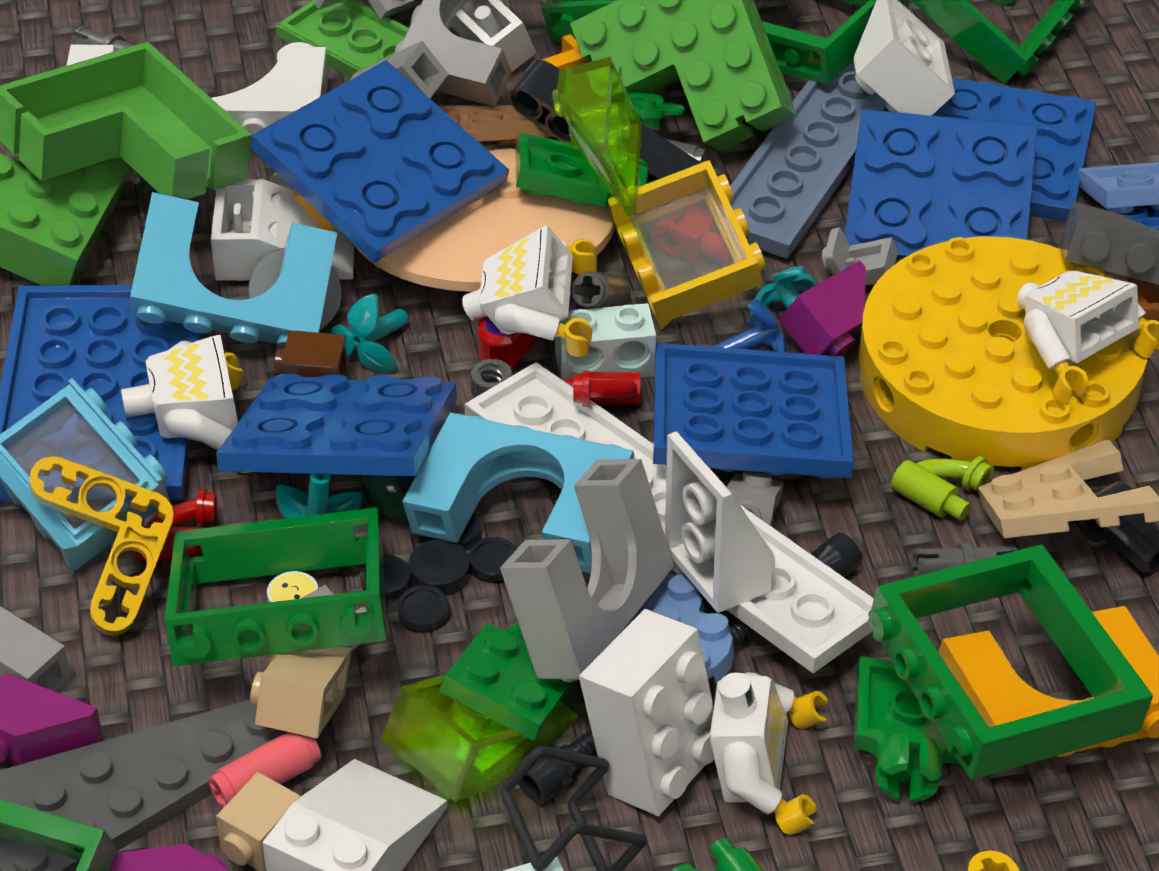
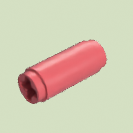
[208,732,321,809]

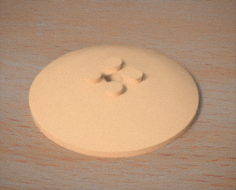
[355,141,615,292]

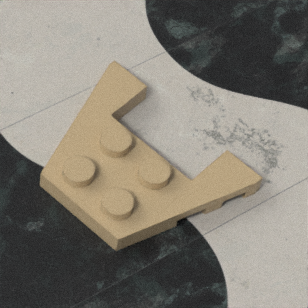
[978,439,1159,538]

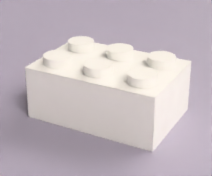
[579,609,714,816]

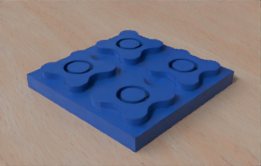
[250,60,509,263]
[932,76,1097,222]
[845,109,1037,264]
[653,343,854,479]
[216,374,457,476]

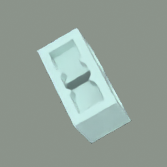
[555,303,656,381]

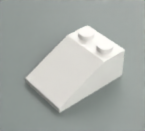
[854,0,955,116]
[665,431,776,613]
[263,759,448,871]

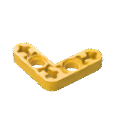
[29,456,174,636]

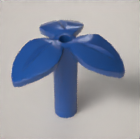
[712,299,787,352]

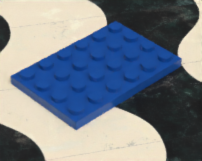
[0,285,204,501]

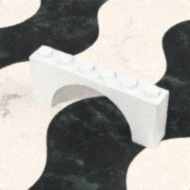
[66,45,328,135]

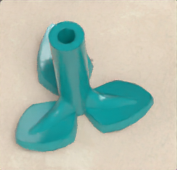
[750,266,817,317]
[331,294,408,373]
[275,474,362,518]

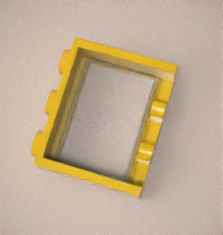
[607,160,766,332]

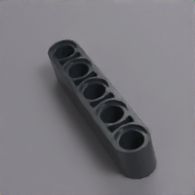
[508,60,701,217]

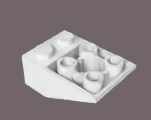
[211,179,355,281]

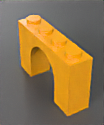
[938,606,1159,757]

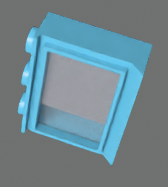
[0,378,170,572]

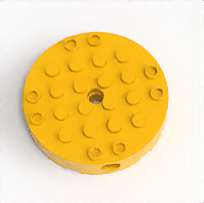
[858,237,1148,471]

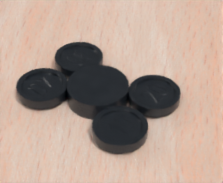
[360,512,517,631]

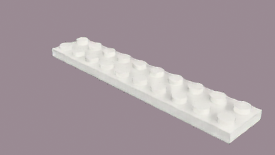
[465,362,874,673]

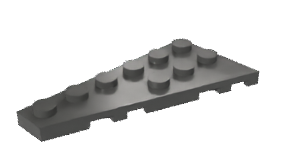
[0,700,286,871]

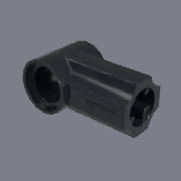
[1076,481,1159,576]

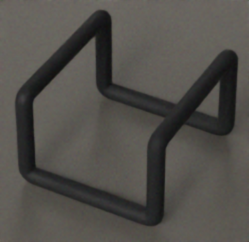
[500,746,647,871]

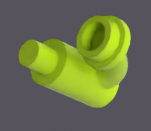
[891,456,994,521]

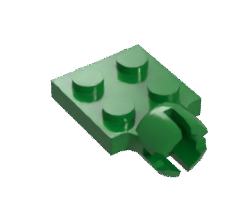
[515,132,648,207]
[439,620,576,741]
[854,656,960,803]

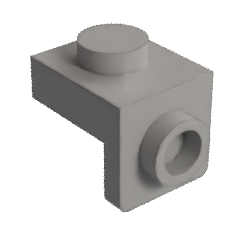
[822,227,898,286]
[727,471,784,526]

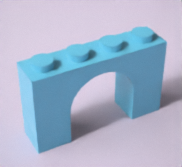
[127,192,337,349]
[402,412,635,573]

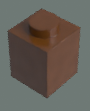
[274,331,348,378]

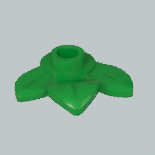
[607,91,685,129]

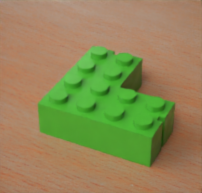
[570,0,797,152]
[0,42,252,200]
[0,153,133,286]

